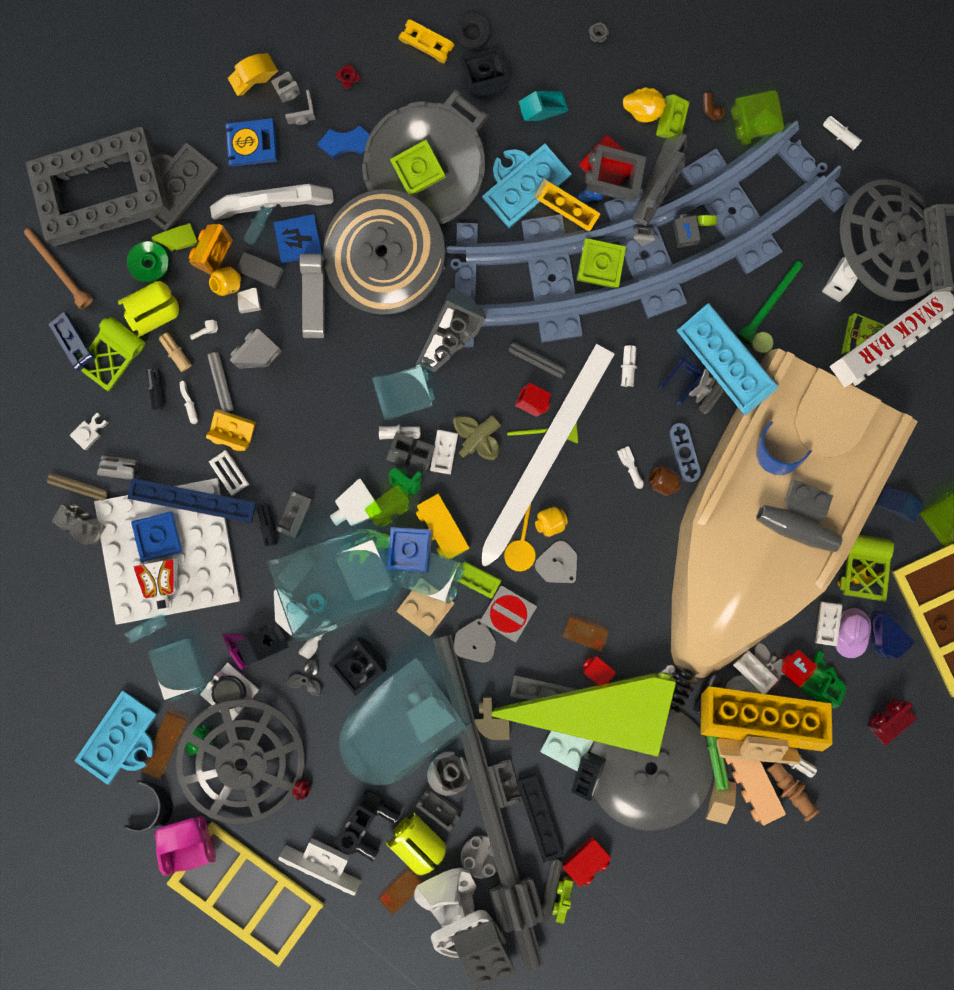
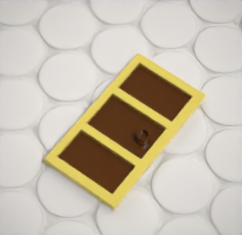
[892,543,954,697]

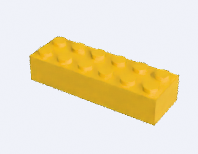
[701,686,832,752]

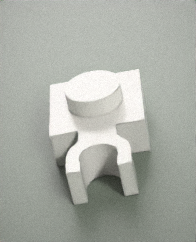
[70,413,108,450]

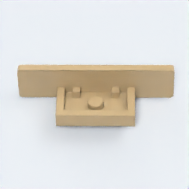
[716,736,801,765]

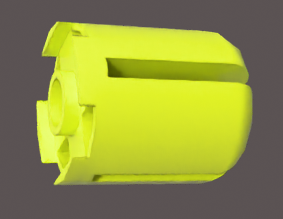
[118,281,179,337]
[385,813,446,875]

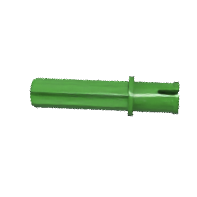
[706,736,729,790]

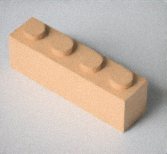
[724,758,786,826]

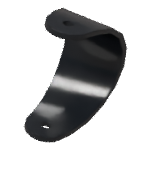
[124,780,173,833]

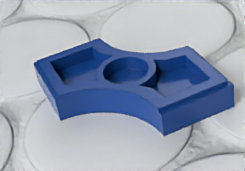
[317,126,370,159]

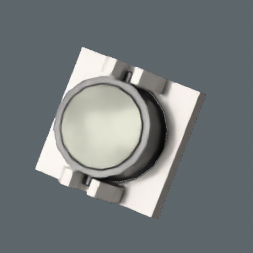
[200,662,260,721]

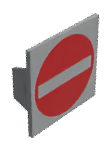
[480,585,537,643]

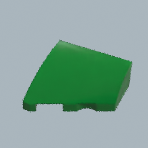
[797,651,847,709]

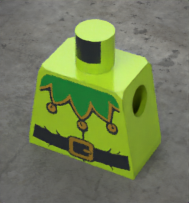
[841,313,885,355]

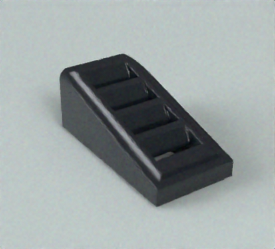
[571,752,606,801]

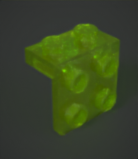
[731,91,784,145]

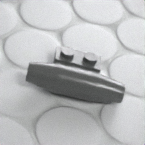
[756,480,842,552]

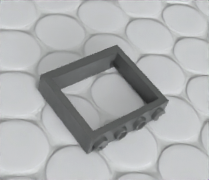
[924,204,954,292]

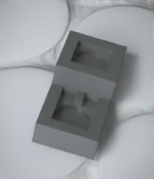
[236,252,284,289]

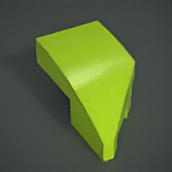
[152,223,197,252]

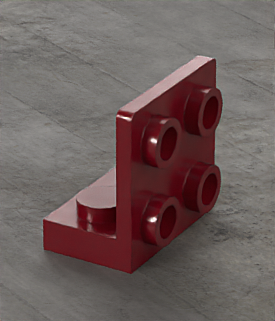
[868,699,917,746]

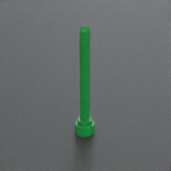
[737,261,803,345]

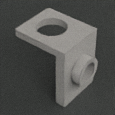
[271,72,301,103]
[285,90,315,125]

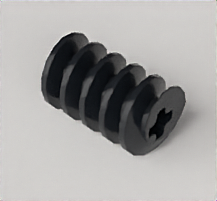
[669,665,698,713]

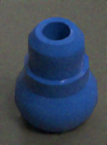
[577,189,604,204]

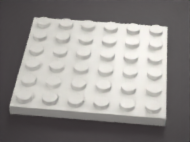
[94,478,241,625]

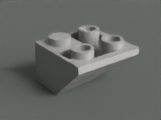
[230,328,282,369]

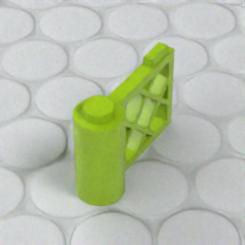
[78,317,146,391]
[840,534,894,602]

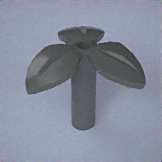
[286,660,322,696]

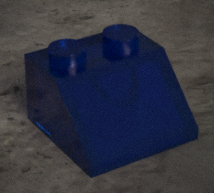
[871,611,915,660]

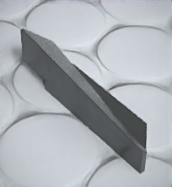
[632,134,687,227]

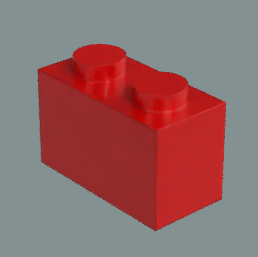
[562,836,612,887]

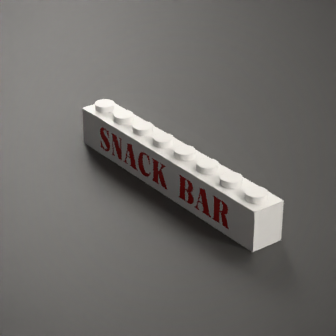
[830,292,954,387]

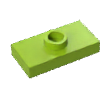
[455,561,502,599]

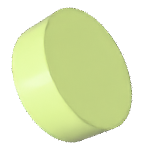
[751,332,773,354]

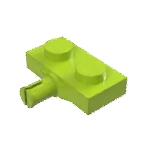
[552,876,573,924]

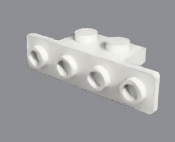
[278,838,361,896]

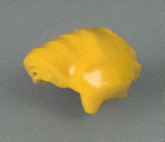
[623,87,666,123]

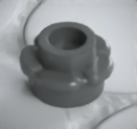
[589,22,609,43]

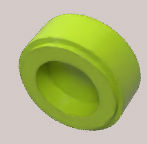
[696,215,717,226]

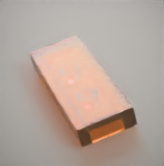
[141,712,187,779]

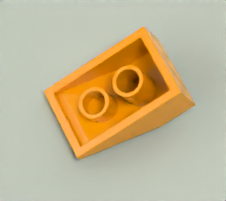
[189,224,233,275]

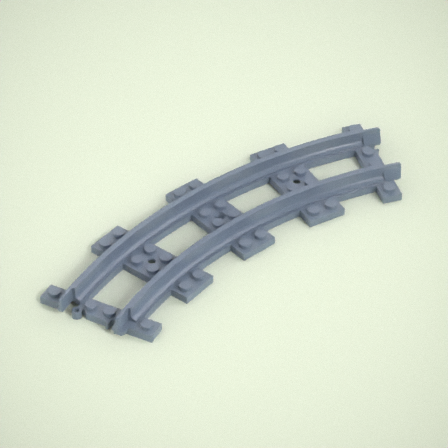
[447,109,850,347]

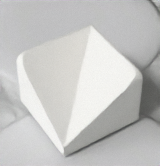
[237,288,261,314]

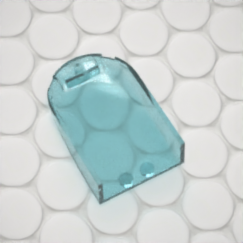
[266,528,405,641]
[339,657,473,785]

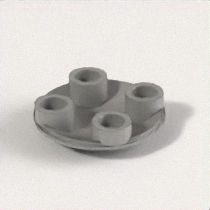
[461,835,497,879]

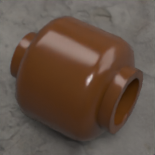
[649,465,681,496]

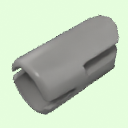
[97,455,139,480]

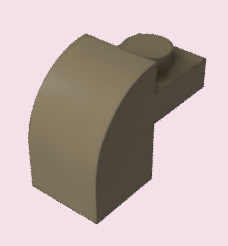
[475,696,510,740]

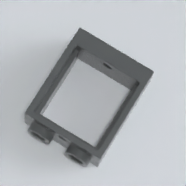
[585,145,646,202]

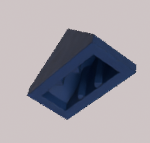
[876,486,923,523]

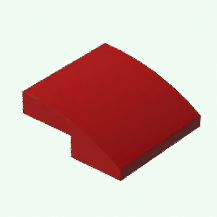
[578,135,632,186]

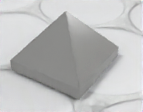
[633,226,655,246]

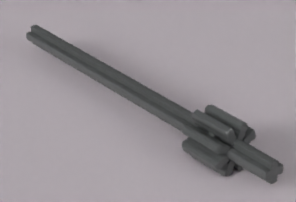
[433,635,545,971]

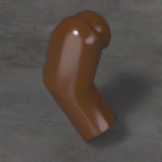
[703,93,725,121]

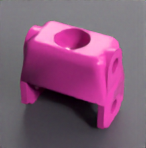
[155,816,216,876]

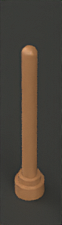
[24,228,93,309]

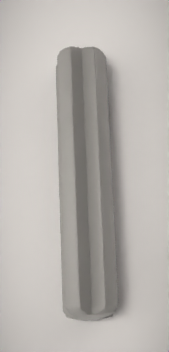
[208,352,234,412]

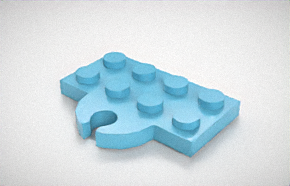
[482,144,572,229]
[75,690,158,785]

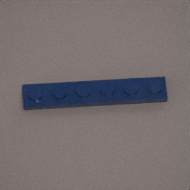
[127,478,256,523]

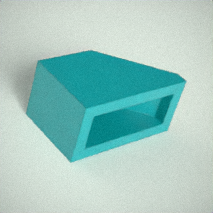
[519,91,568,121]

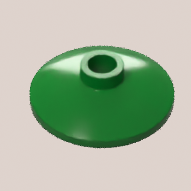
[127,241,169,283]

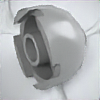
[427,752,470,796]

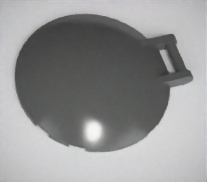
[362,89,489,225]

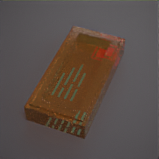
[562,617,609,652]
[378,869,422,915]

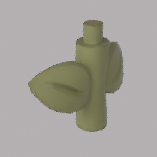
[453,416,501,460]

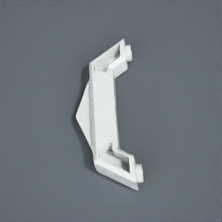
[210,184,334,220]

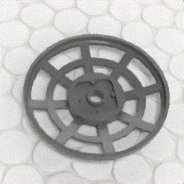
[840,179,932,301]
[176,698,304,824]

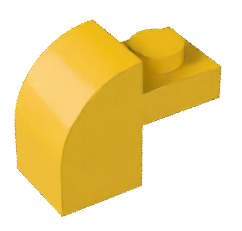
[228,53,278,96]

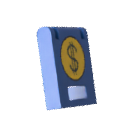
[226,118,278,167]

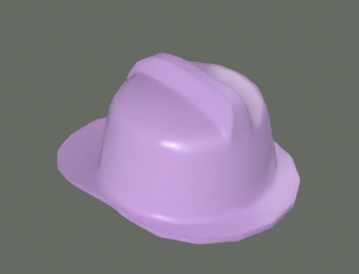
[835,608,871,658]

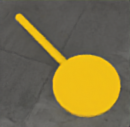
[504,503,535,571]

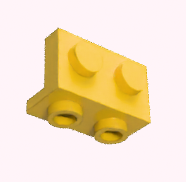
[206,409,256,451]

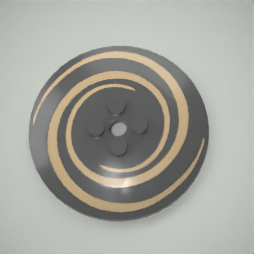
[323,189,446,315]

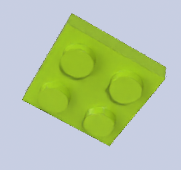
[390,140,446,196]
[577,238,626,289]

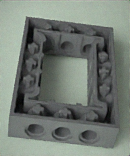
[25,126,171,246]

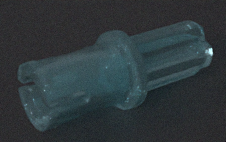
[244,205,273,245]
[125,615,167,644]

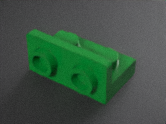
[389,467,422,498]

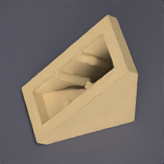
[706,781,736,824]

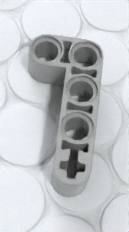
[300,254,325,338]

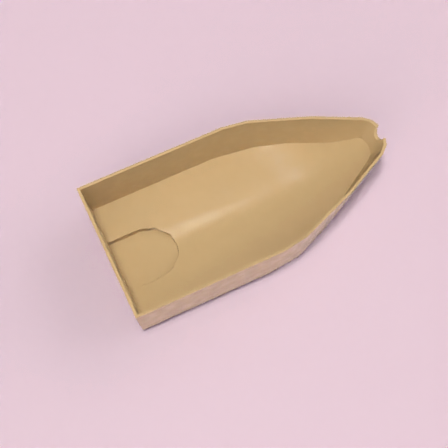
[671,348,918,678]

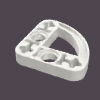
[431,910,506,958]

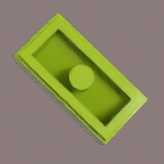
[656,94,689,139]

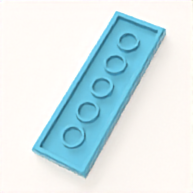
[677,303,779,416]

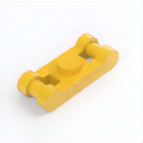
[398,20,454,63]

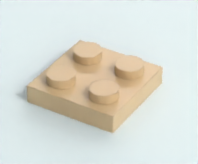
[396,578,454,636]

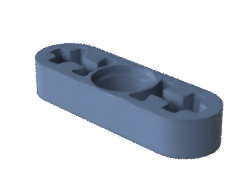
[669,423,701,482]

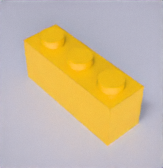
[534,179,600,232]
[415,494,470,561]

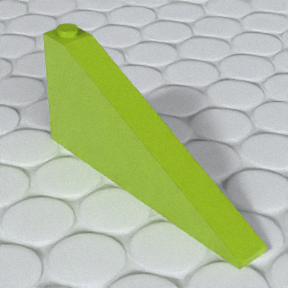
[492,672,676,757]

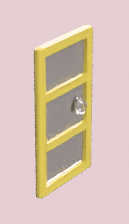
[167,821,324,967]

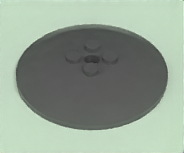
[587,711,713,831]

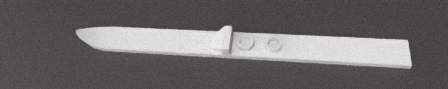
[482,344,614,566]

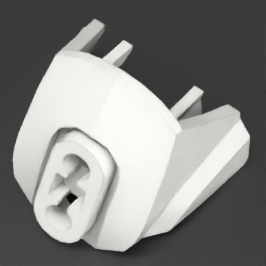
[414,868,477,928]

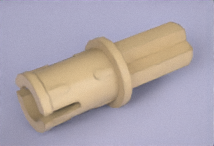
[159,332,192,372]

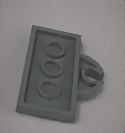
[149,142,219,231]

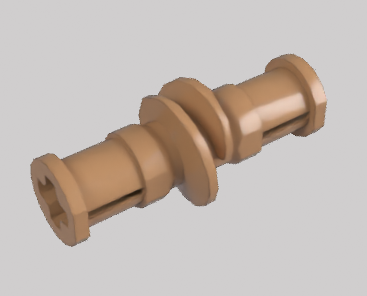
[765,762,821,822]

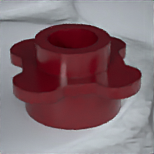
[336,64,360,89]
[292,780,311,801]

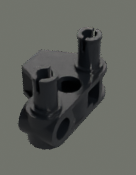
[334,789,401,862]

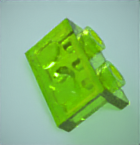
[364,485,411,528]

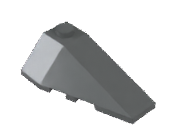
[416,288,486,372]

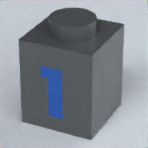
[673,214,700,248]

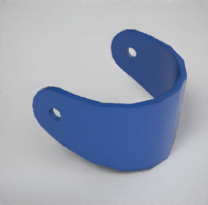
[756,421,812,475]

